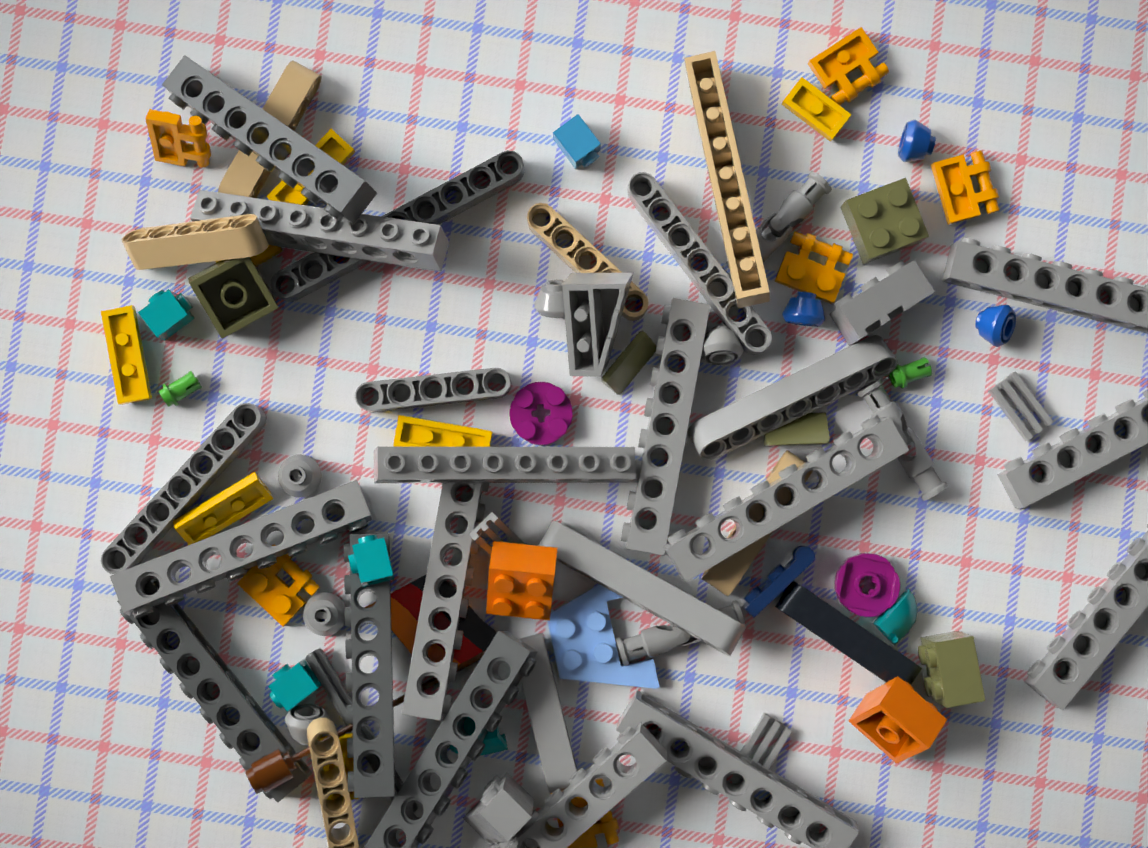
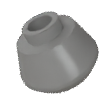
[534,280,565,318]
[701,326,743,365]
[278,454,322,497]
[303,592,345,636]
[285,704,329,745]

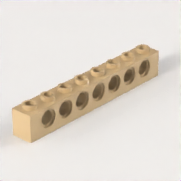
[684,51,770,308]

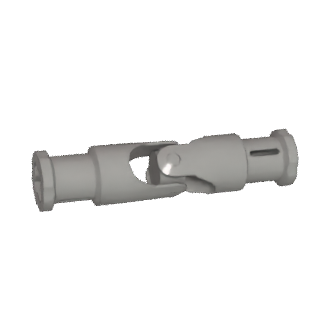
[726,171,832,267]
[857,379,948,501]
[616,600,746,666]

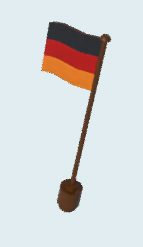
[245,575,497,794]

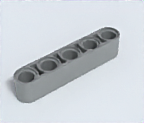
[355,368,512,412]
[520,633,577,793]

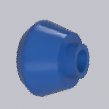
[898,120,936,162]
[782,292,825,327]
[975,305,1016,347]

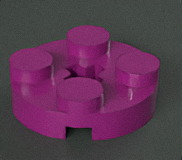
[509,382,573,445]
[834,553,900,617]

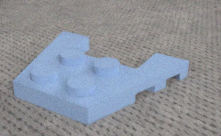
[547,584,660,689]

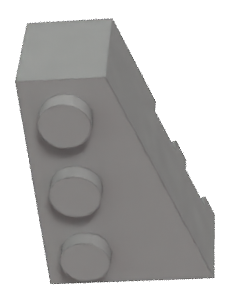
[829,260,935,346]
[562,272,634,377]
[463,772,534,845]

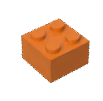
[486,541,558,621]
[848,676,947,764]

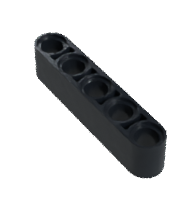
[775,581,922,685]

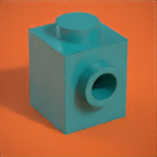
[138,289,195,341]
[348,535,394,587]
[268,660,322,712]

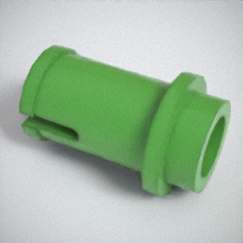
[889,357,932,389]
[159,371,202,407]

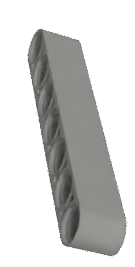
[628,172,772,355]
[688,335,898,460]
[101,403,267,574]
[538,520,746,656]

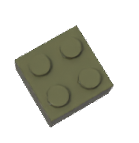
[840,178,929,265]
[188,257,278,339]
[918,631,985,708]

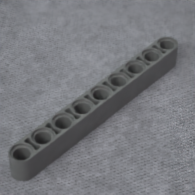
[270,150,524,302]

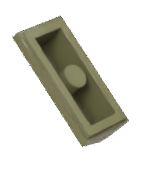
[601,330,657,395]
[763,412,830,446]

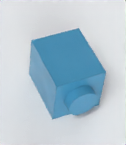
[553,114,601,169]

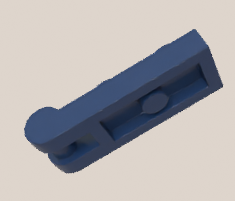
[742,546,815,618]

